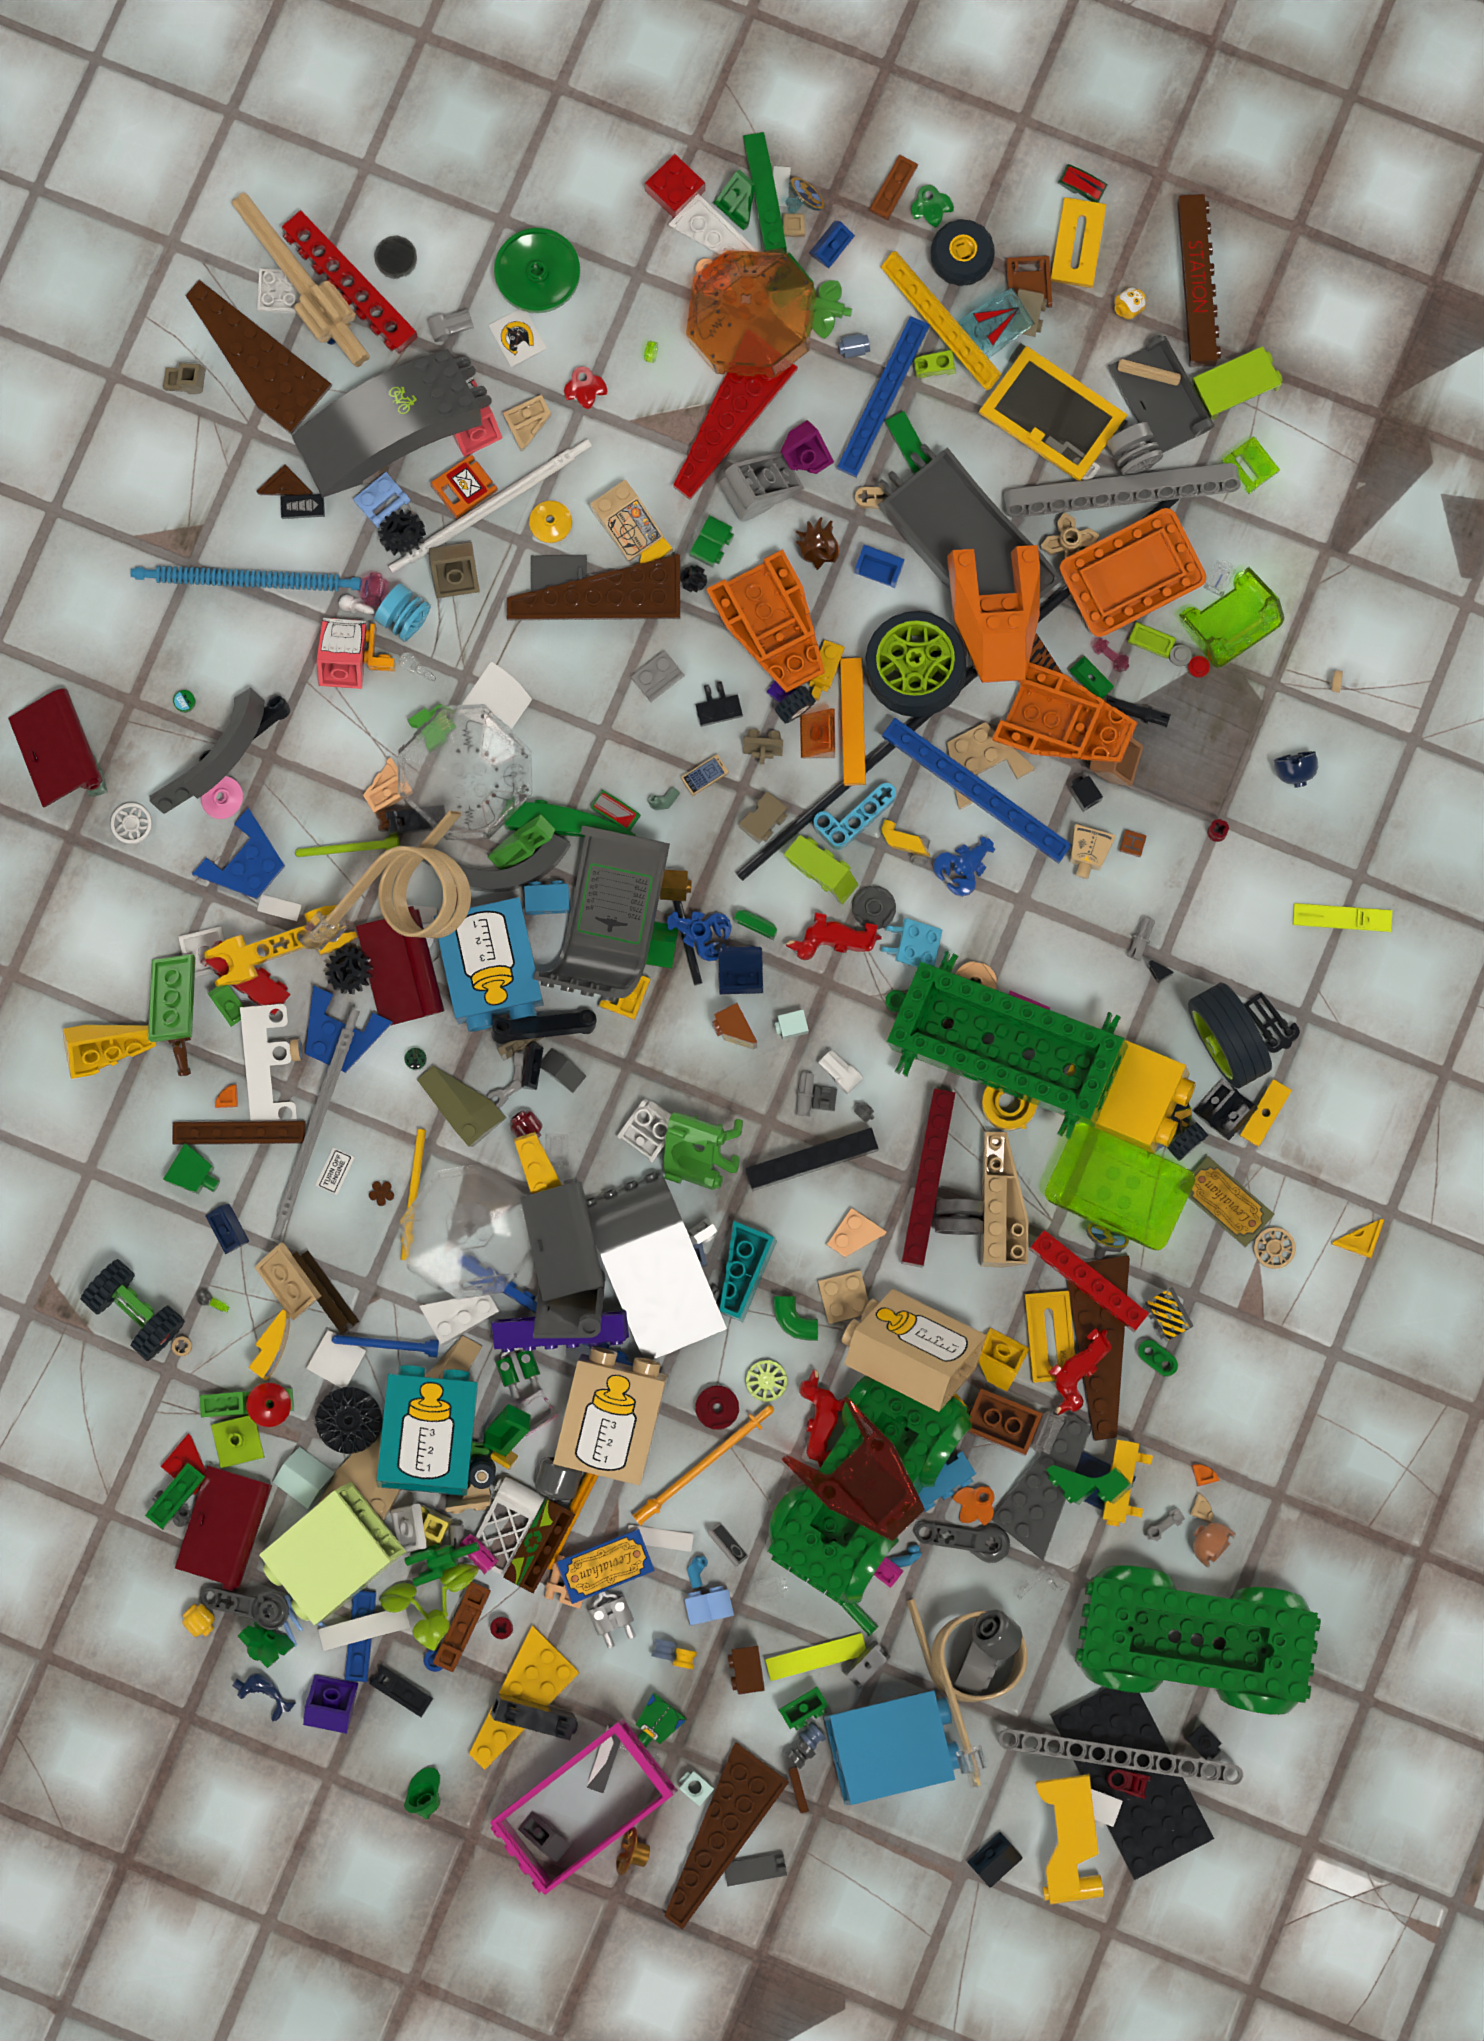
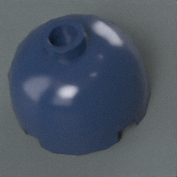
[1274,751,1318,788]

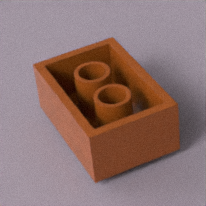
[967,1388,1043,1456]

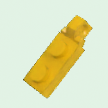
[809,640,845,701]

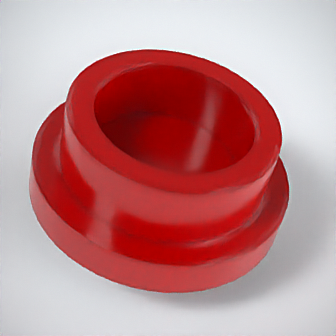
[1188,656,1210,678]

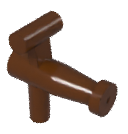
[168,1037,191,1076]

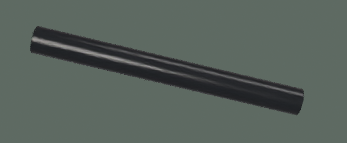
[673,901,703,986]

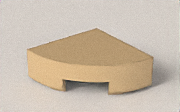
[1190,1494,1213,1523]

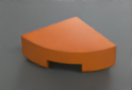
[215,1085,238,1108]
[1191,1464,1220,1487]

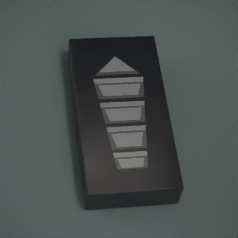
[280,494,325,519]

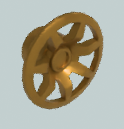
[616,1827,650,1875]

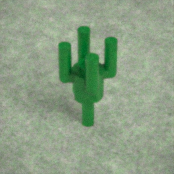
[404,1542,480,1587]

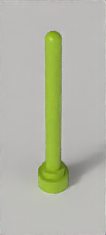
[295,834,400,857]

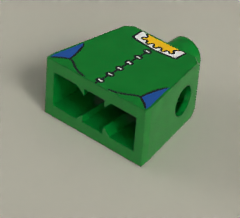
[635,1693,687,1748]

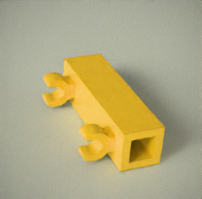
[1102,1439,1153,1527]

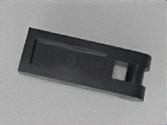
[385,806,445,835]
[369,1665,434,1718]

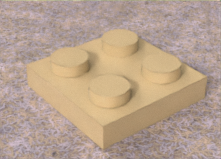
[818,1270,869,1324]

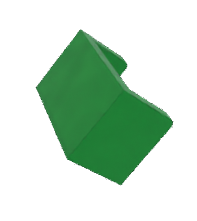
[483,1404,530,1457]

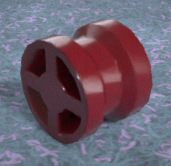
[490,1617,513,1640]

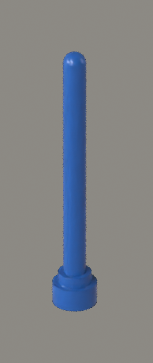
[332,1335,439,1358]

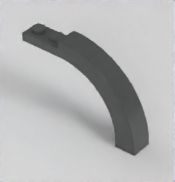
[150,688,265,814]
[422,834,571,892]

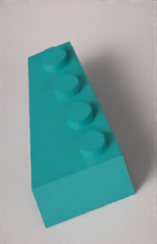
[720,1221,777,1322]

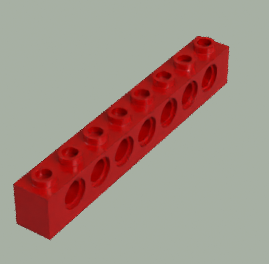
[282,210,418,354]

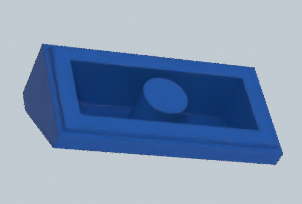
[809,221,855,268]

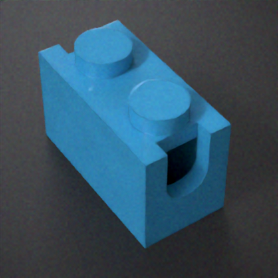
[524,880,570,915]

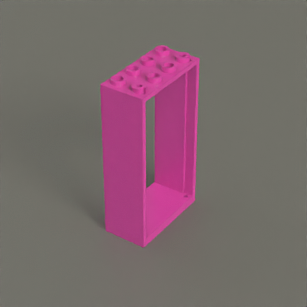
[490,1719,678,1895]

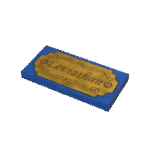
[556,1529,655,1604]

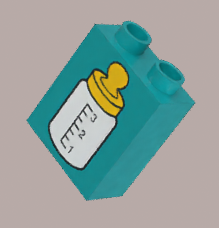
[377,1365,478,1496]

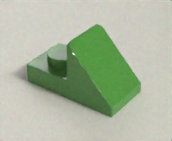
[207,985,244,1027]

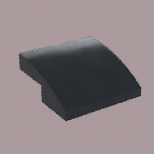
[1193,1079,1258,1141]

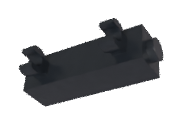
[490,1693,578,1740]

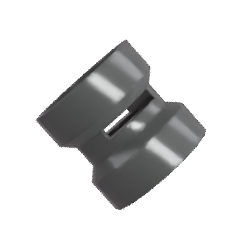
[785,1738,816,1769]

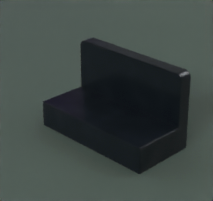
[967,1832,1023,1888]

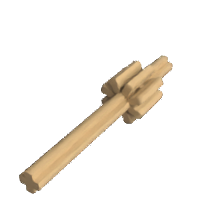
[232,193,370,367]

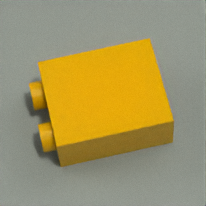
[1060,1040,1196,1154]

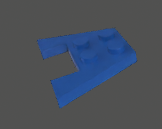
[192,808,285,899]
[305,985,393,1073]

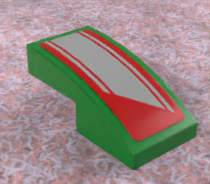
[590,790,641,831]

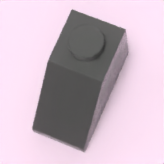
[518,1812,571,1862]

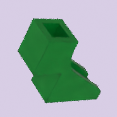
[1046,1465,1133,1505]

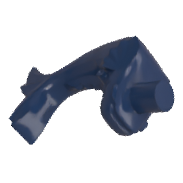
[232,1673,296,1722]

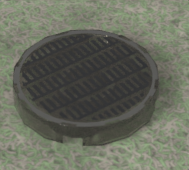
[374,236,417,279]

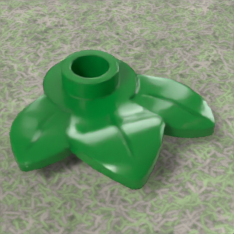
[911,185,954,227]

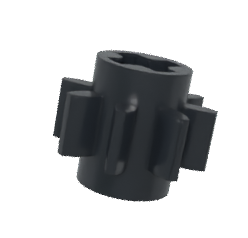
[680,565,707,593]

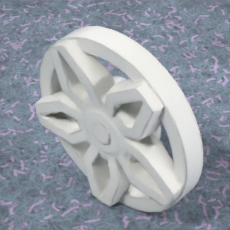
[111,803,152,844]

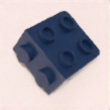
[718,946,763,995]

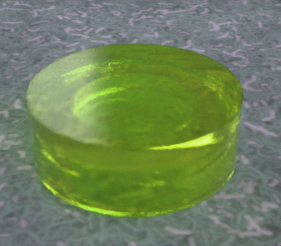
[644,341,658,363]

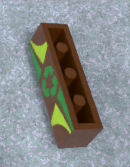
[503,1498,576,1594]

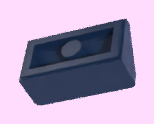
[206,1204,249,1255]

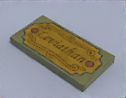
[1179,1156,1275,1248]

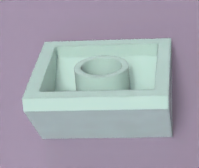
[273,1446,335,1509]

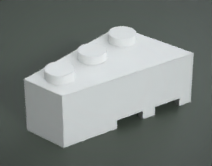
[419,1292,500,1346]

